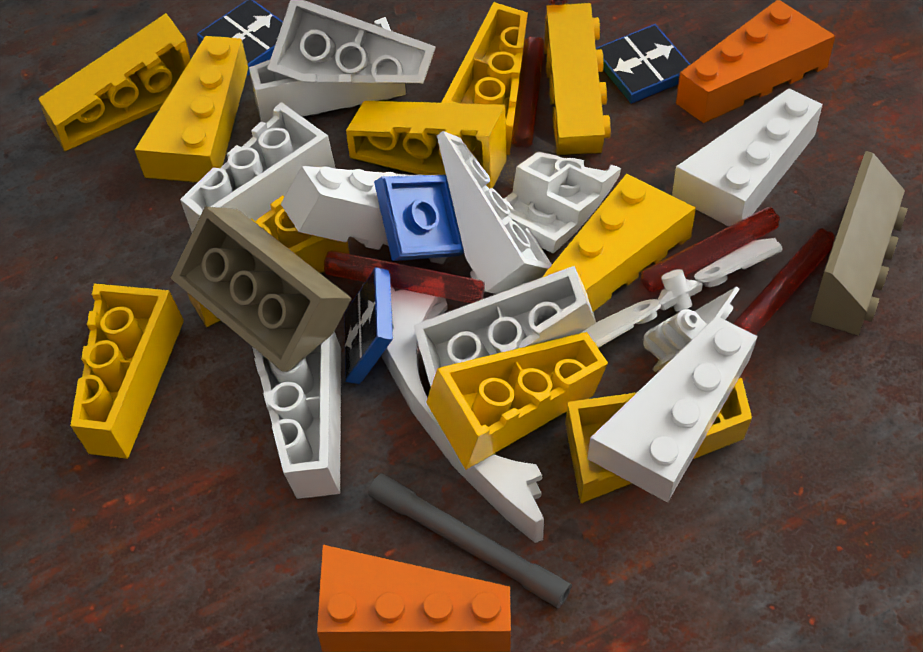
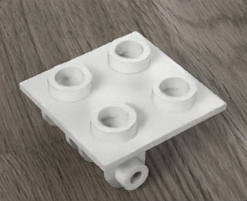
[643,286,740,372]

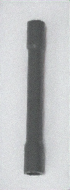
[368,473,572,608]

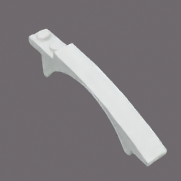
[362,261,544,543]

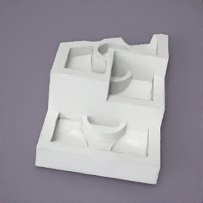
[505,152,621,253]

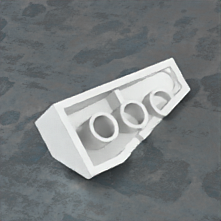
[267,0,436,84]
[437,131,552,294]

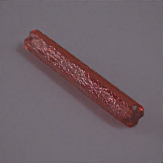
[512,36,544,148]
[641,207,780,292]
[732,228,835,335]
[324,250,485,303]

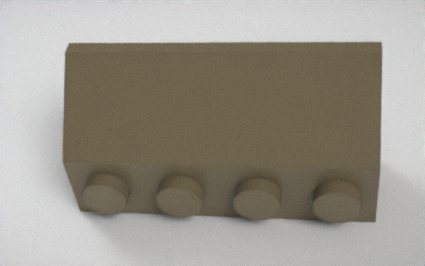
[810,151,908,336]
[171,206,352,372]

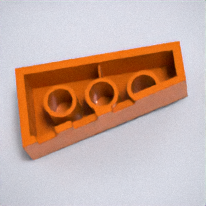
[676,0,835,123]
[317,545,511,652]

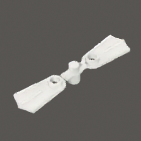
[581,238,782,348]

